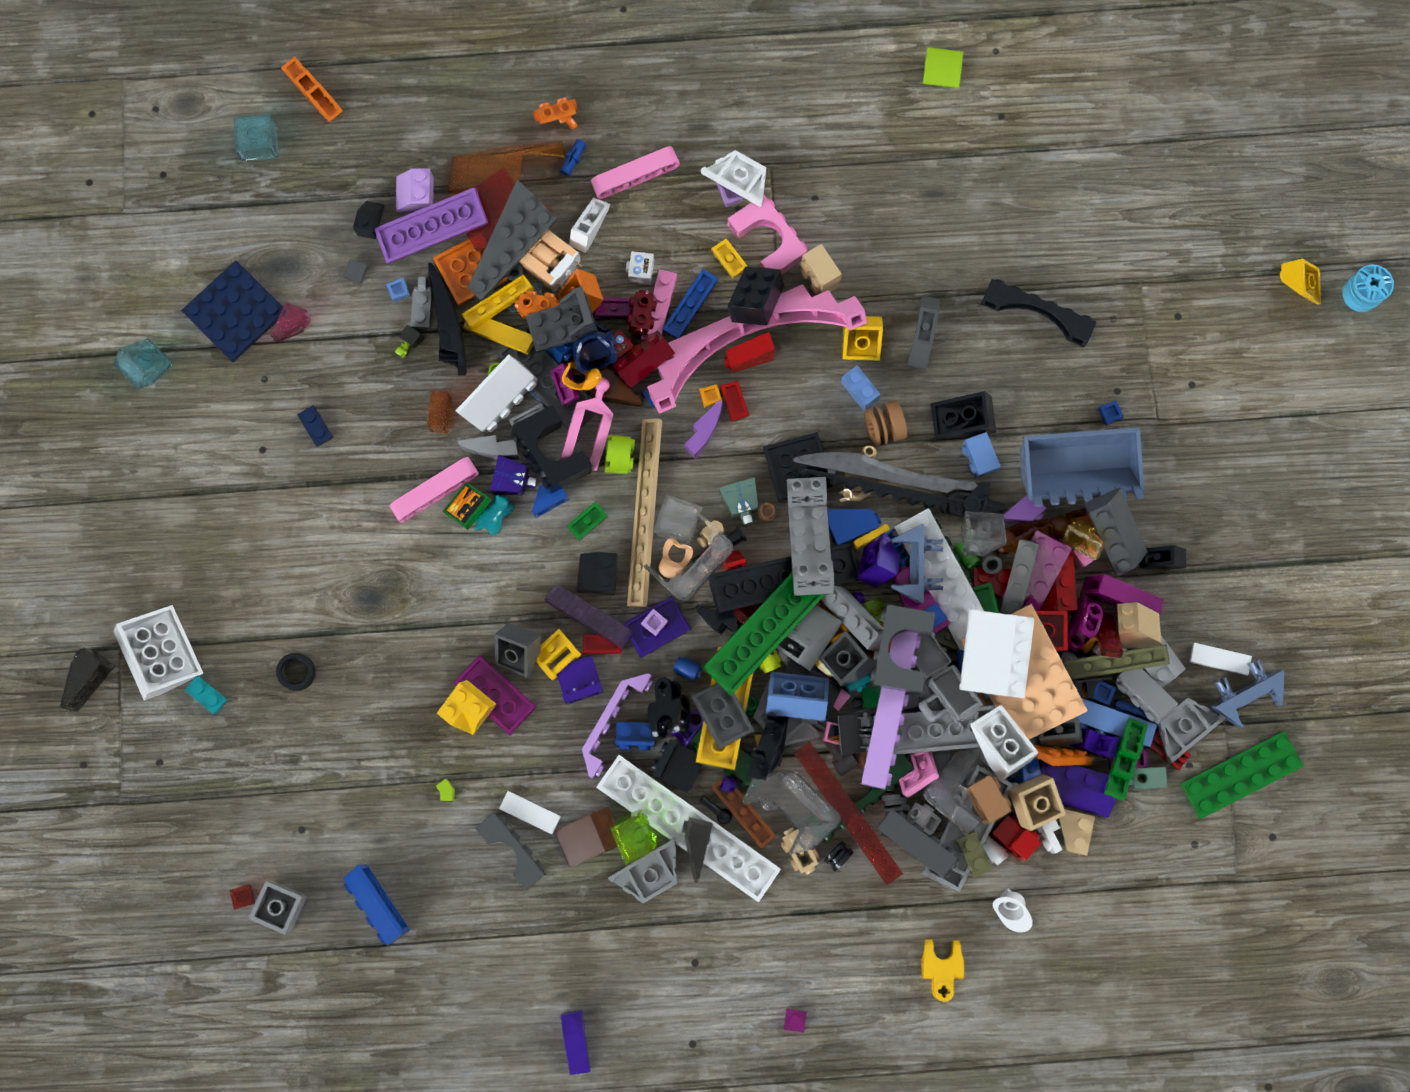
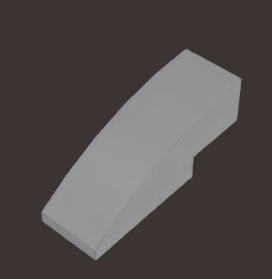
[458,435,520,459]

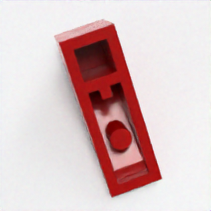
[719,549,746,571]

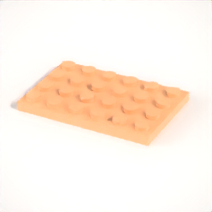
[960,604,1088,740]

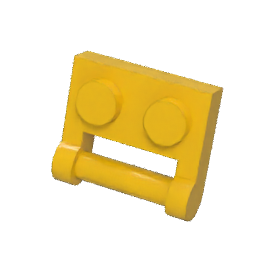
[536,629,582,681]

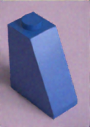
[827,509,881,546]

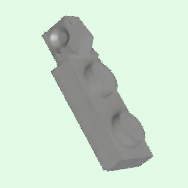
[410,277,433,329]

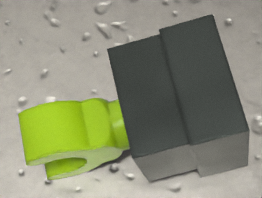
[395,325,425,358]

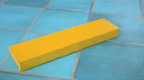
[461,274,534,330]
[463,319,534,355]

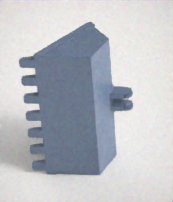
[1020,427,1145,507]

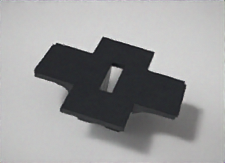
[1072,677,1112,698]

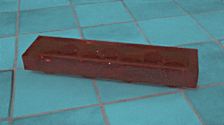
[1096,612,1123,658]

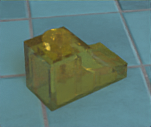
[1062,520,1105,560]

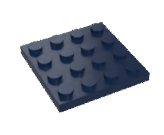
[181,261,288,363]

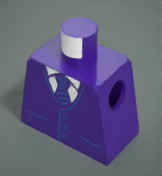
[490,455,538,496]

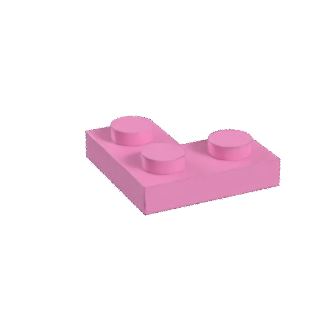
[899,751,939,798]

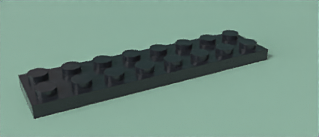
[708,542,860,614]

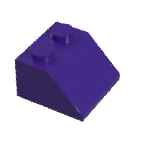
[857,532,900,588]

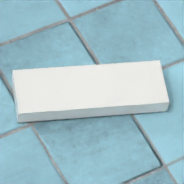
[1189,643,1252,676]
[499,791,561,835]

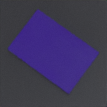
[622,596,691,658]

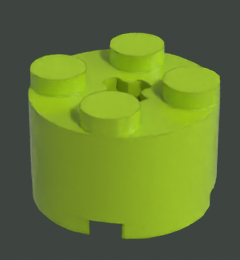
[604,435,635,475]

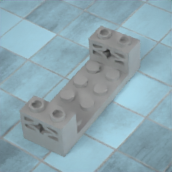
[787,477,834,596]
[872,704,994,754]
[919,765,1014,892]

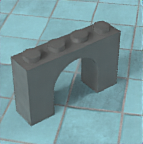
[870,604,935,694]

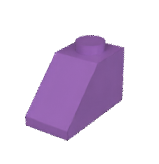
[1000,495,1047,523]

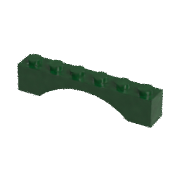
[805,754,914,842]

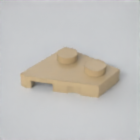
[1059,809,1095,856]

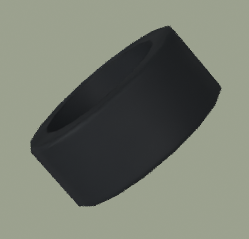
[276,653,316,691]

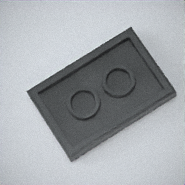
[692,683,755,749]

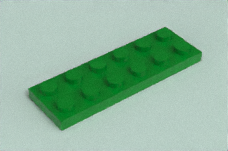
[1180,731,1304,819]

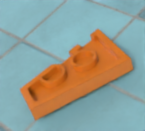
[1033,745,1094,766]

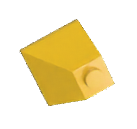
[1280,259,1321,305]

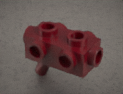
[626,290,657,337]

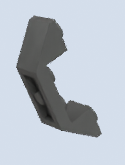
[907,296,940,370]

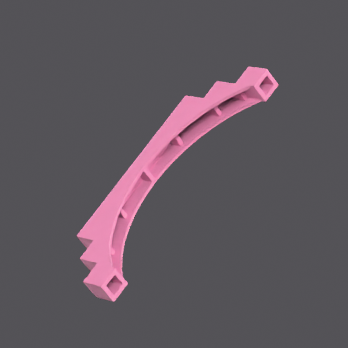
[647,284,867,414]

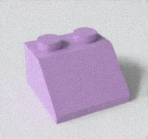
[396,168,434,212]

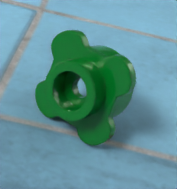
[746,695,758,716]

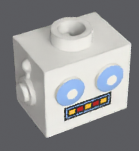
[626,252,654,285]

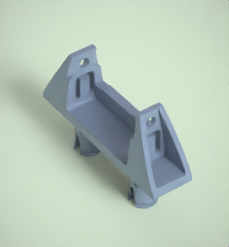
[891,524,943,604]
[1208,659,1284,727]

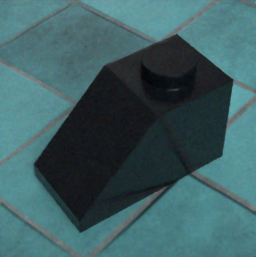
[353,201,384,239]
[1140,545,1186,570]

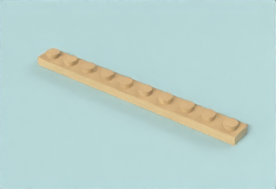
[627,418,662,607]

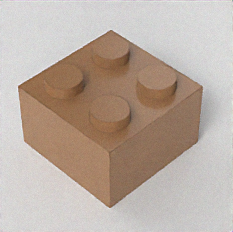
[963,775,1011,824]

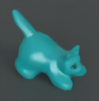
[475,495,515,535]

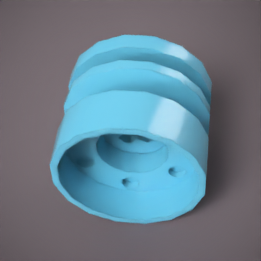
[1342,264,1394,312]

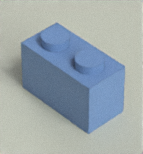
[841,365,881,411]
[962,432,1001,479]

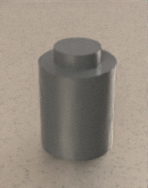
[980,548,1002,574]

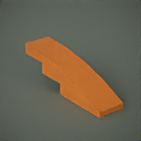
[281,56,343,123]

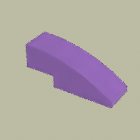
[684,400,722,459]

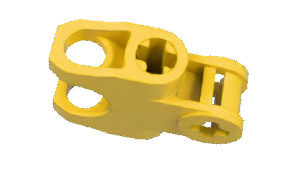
[921,939,964,1002]

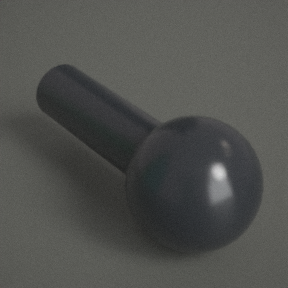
[699,796,732,824]

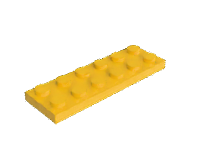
[696,646,753,770]

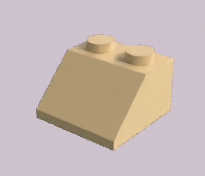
[1117,602,1162,649]

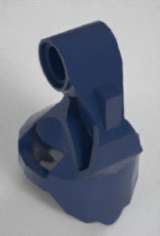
[573,322,617,374]

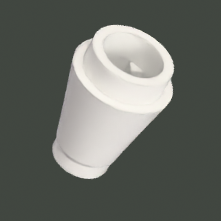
[983,835,1009,866]

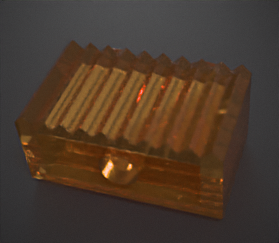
[427,390,453,434]

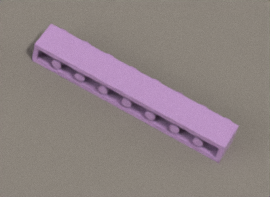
[861,632,921,790]

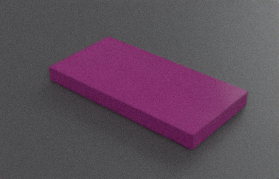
[453,655,536,736]

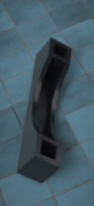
[981,279,1096,347]

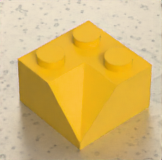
[437,680,497,735]

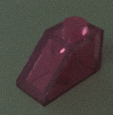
[270,302,311,342]

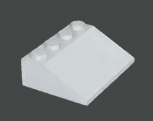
[455,354,539,434]
[113,605,203,701]
[960,610,1035,698]

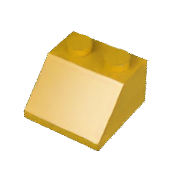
[842,316,883,361]

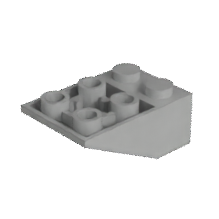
[776,605,843,671]

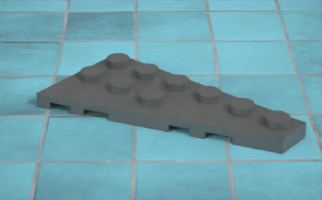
[468,179,558,301]

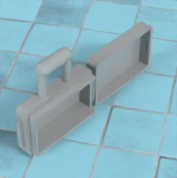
[913,632,982,722]

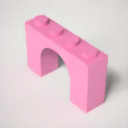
[728,194,808,274]

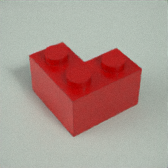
[989,815,1042,861]

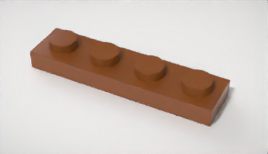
[711,775,776,849]

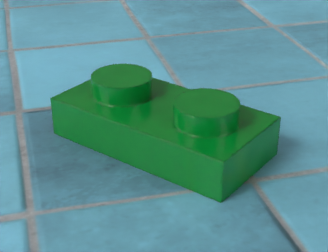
[566,501,608,541]

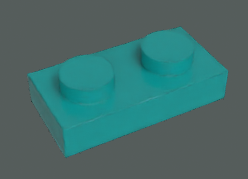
[184,675,228,715]

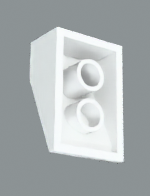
[970,705,1039,781]

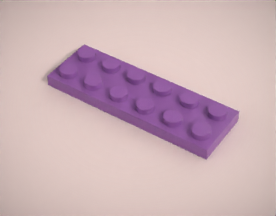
[374,188,489,264]

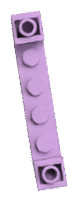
[582,674,653,779]

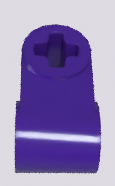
[671,710,704,748]

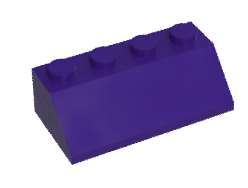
[1039,759,1117,818]

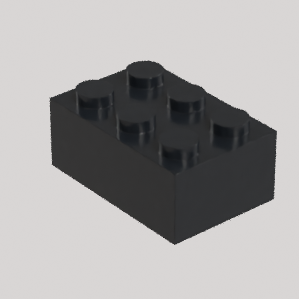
[728,266,784,326]

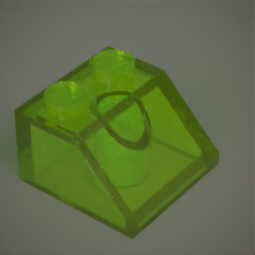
[610,809,657,865]

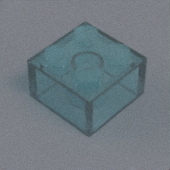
[234,114,278,161]

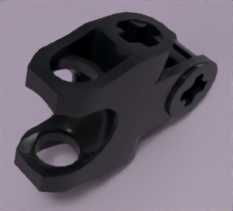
[695,604,748,635]
[648,677,690,739]

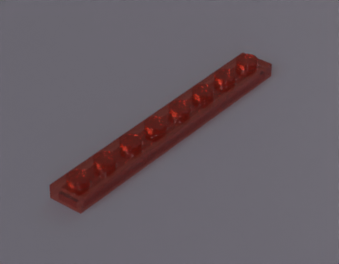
[793,741,903,885]

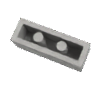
[1116,669,1178,725]

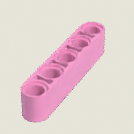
[590,146,680,199]
[389,457,479,523]

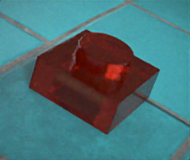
[229,884,255,910]

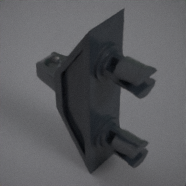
[747,712,789,781]

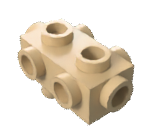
[780,827,820,875]

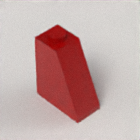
[723,332,775,373]

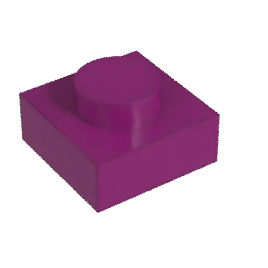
[784,1008,807,1033]

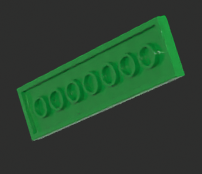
[702,572,835,695]

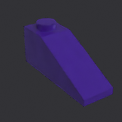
[561,1010,591,1075]

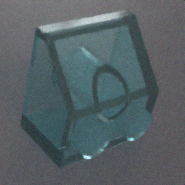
[113,339,173,390]

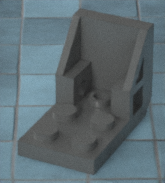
[526,287,597,353]

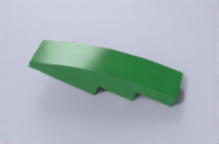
[1104,718,1148,801]

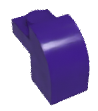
[1070,728,1120,759]

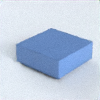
[386,278,411,303]

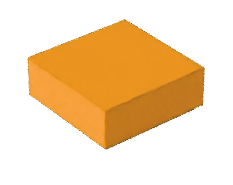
[699,384,722,408]

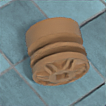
[864,400,907,447]

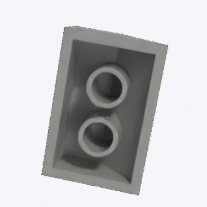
[1119,636,1186,687]

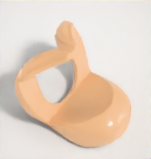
[659,538,693,578]

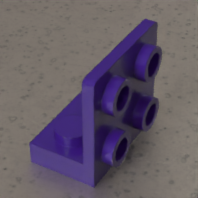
[557,656,604,705]

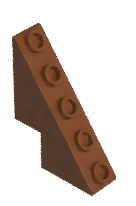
[572,358,644,407]

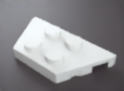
[701,150,766,207]

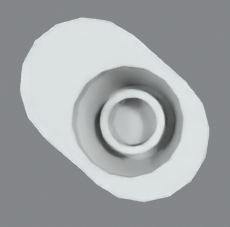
[993,888,1033,932]

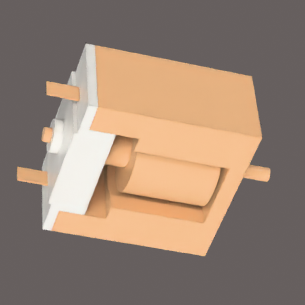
[519,230,582,292]

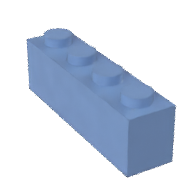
[1075,698,1157,750]

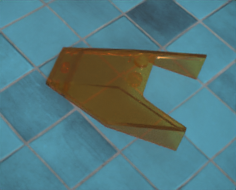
[448,141,565,216]

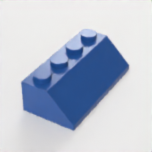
[343,864,411,946]

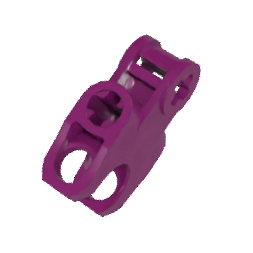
[1068,593,1103,651]

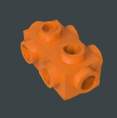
[533,97,578,130]
[515,291,561,319]

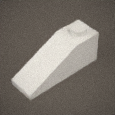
[569,197,610,253]

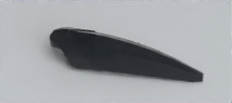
[428,263,467,376]

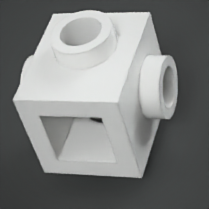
[907,802,941,836]

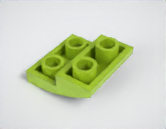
[922,47,963,88]

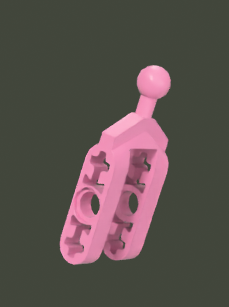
[560,377,614,471]

